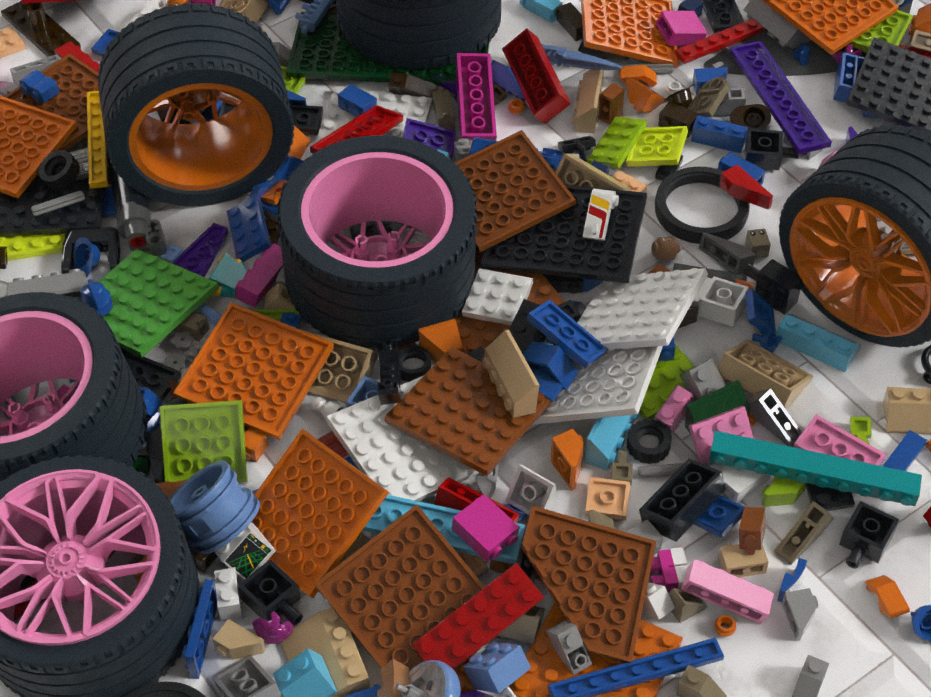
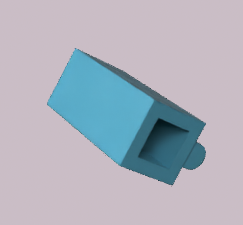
[520,0,563,23]

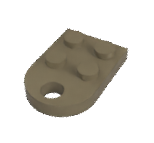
[687,77,729,117]

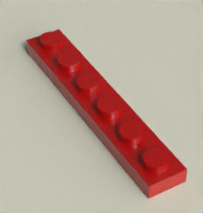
[675,18,764,64]

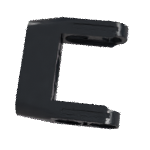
[61,227,121,274]

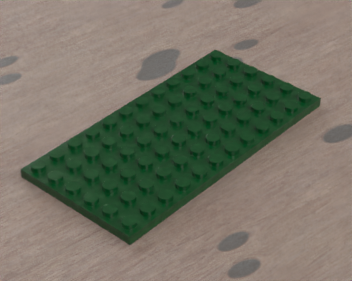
[286,12,490,85]

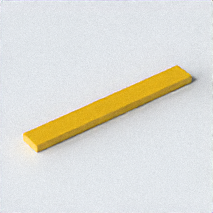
[86,91,108,189]

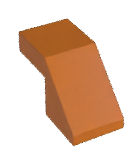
[618,65,657,87]
[865,575,910,618]

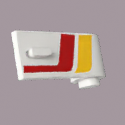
[582,188,619,241]

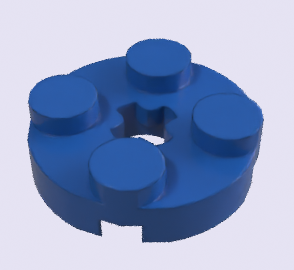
[536,148,564,168]

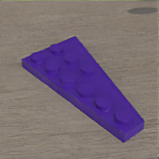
[172,223,229,277]

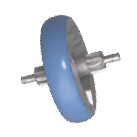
[395,660,461,697]

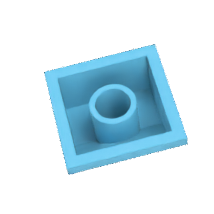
[273,648,337,697]

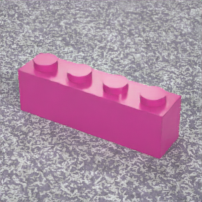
[235,243,283,308]

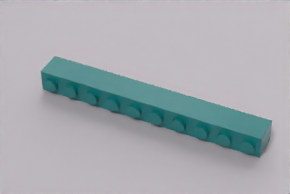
[709,431,922,506]

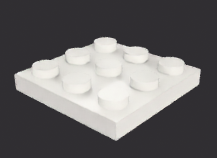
[462,268,533,325]

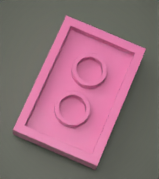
[689,406,754,464]

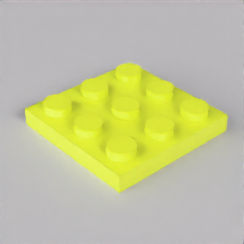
[626,126,688,167]

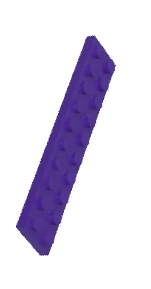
[730,41,832,154]

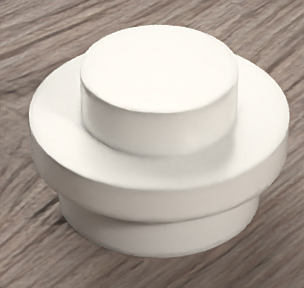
[666,81,682,95]

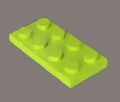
[587,117,647,169]

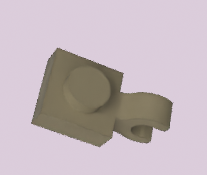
[611,450,633,485]

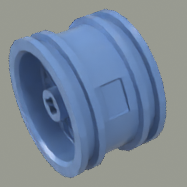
[169,460,260,555]

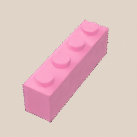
[681,559,774,624]

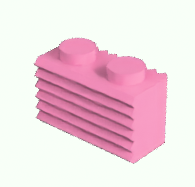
[655,385,694,433]

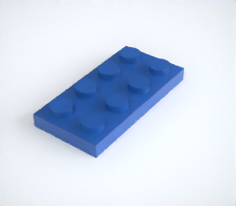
[226,194,271,262]
[526,300,608,369]
[182,579,218,679]

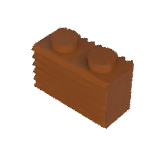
[598,83,625,125]

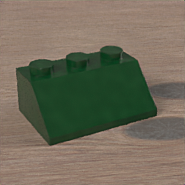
[685,380,750,435]

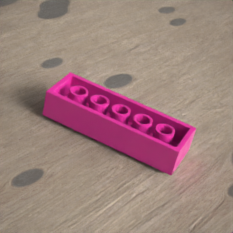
[455,53,497,141]

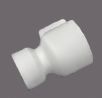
[312,397,346,420]

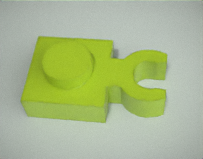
[850,416,872,445]

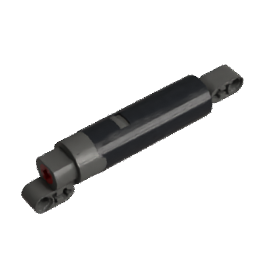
[107,154,167,256]

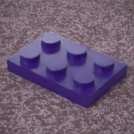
[403,118,456,160]

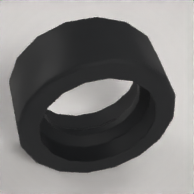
[398,345,431,382]

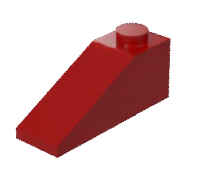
[719,164,773,210]

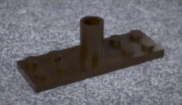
[1,0,81,57]

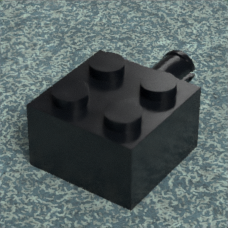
[745,128,799,170]
[743,259,802,315]
[839,501,900,569]
[237,559,303,626]

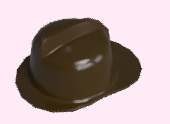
[664,84,695,108]
[730,104,771,130]

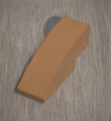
[377,659,410,697]

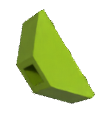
[761,476,806,507]

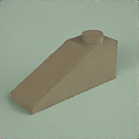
[775,501,834,564]

